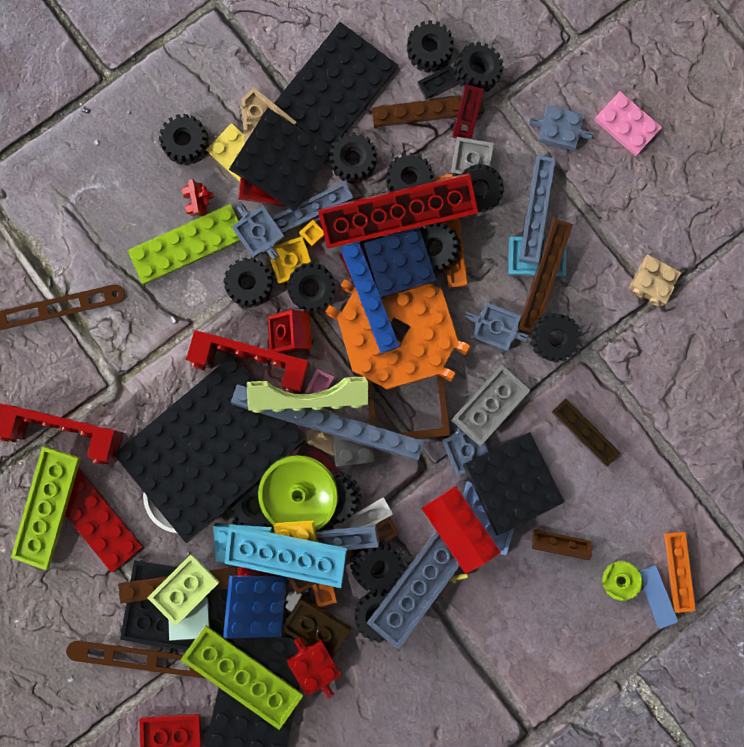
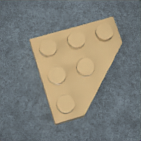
[241,87,296,143]

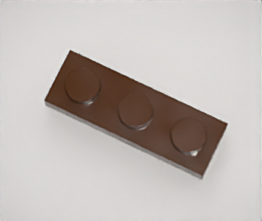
[532,529,592,561]

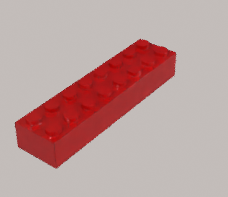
[318,173,478,249]

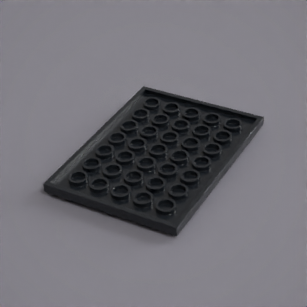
[113,354,308,543]

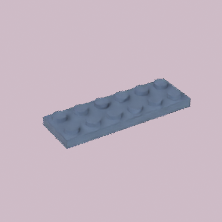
[367,531,460,649]

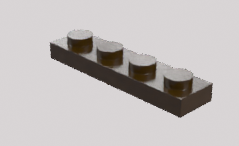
[551,398,621,467]

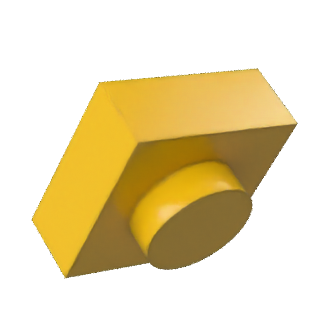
[299,220,324,247]

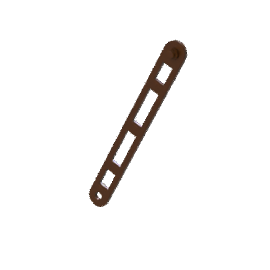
[0,284,125,331]
[66,640,207,679]

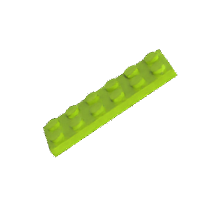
[127,204,241,285]
[11,446,81,570]
[181,625,303,730]

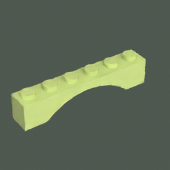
[247,377,368,413]

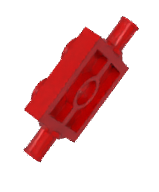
[287,637,341,699]

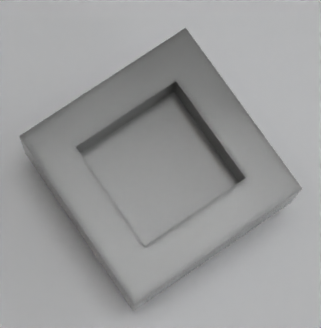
[285,591,303,612]

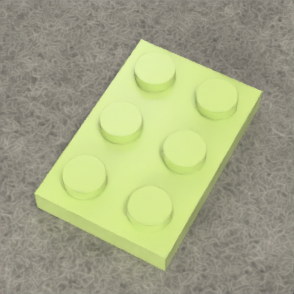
[148,554,219,627]

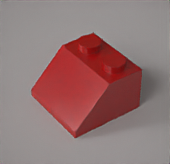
[267,310,312,353]

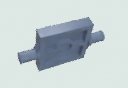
[529,106,593,151]
[231,204,285,261]
[465,302,528,352]
[441,422,488,476]

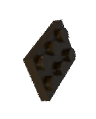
[282,596,352,659]

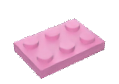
[594,91,662,156]

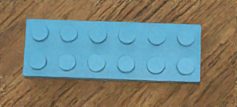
[225,525,347,588]

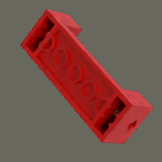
[186,330,310,394]
[0,403,124,465]

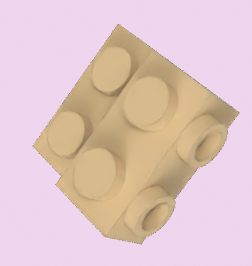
[628,255,681,306]

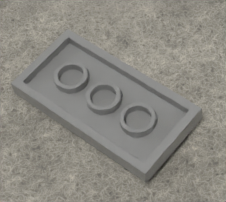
[451,365,530,446]

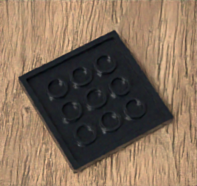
[229,107,330,211]
[462,432,564,536]

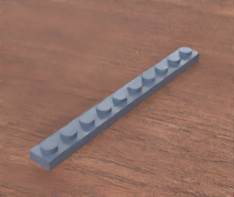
[231,384,424,461]

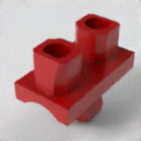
[182,179,214,216]

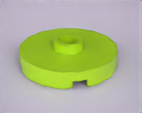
[602,561,642,601]

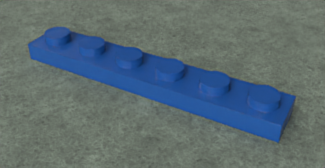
[340,242,399,354]

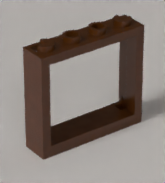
[366,376,450,439]

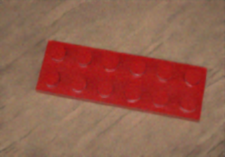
[65,467,143,573]

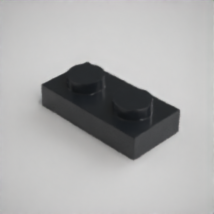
[417,65,459,100]

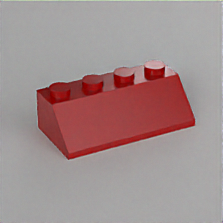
[421,486,501,574]

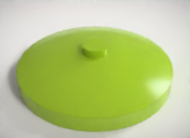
[258,455,338,531]

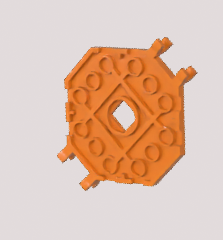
[325,279,470,390]

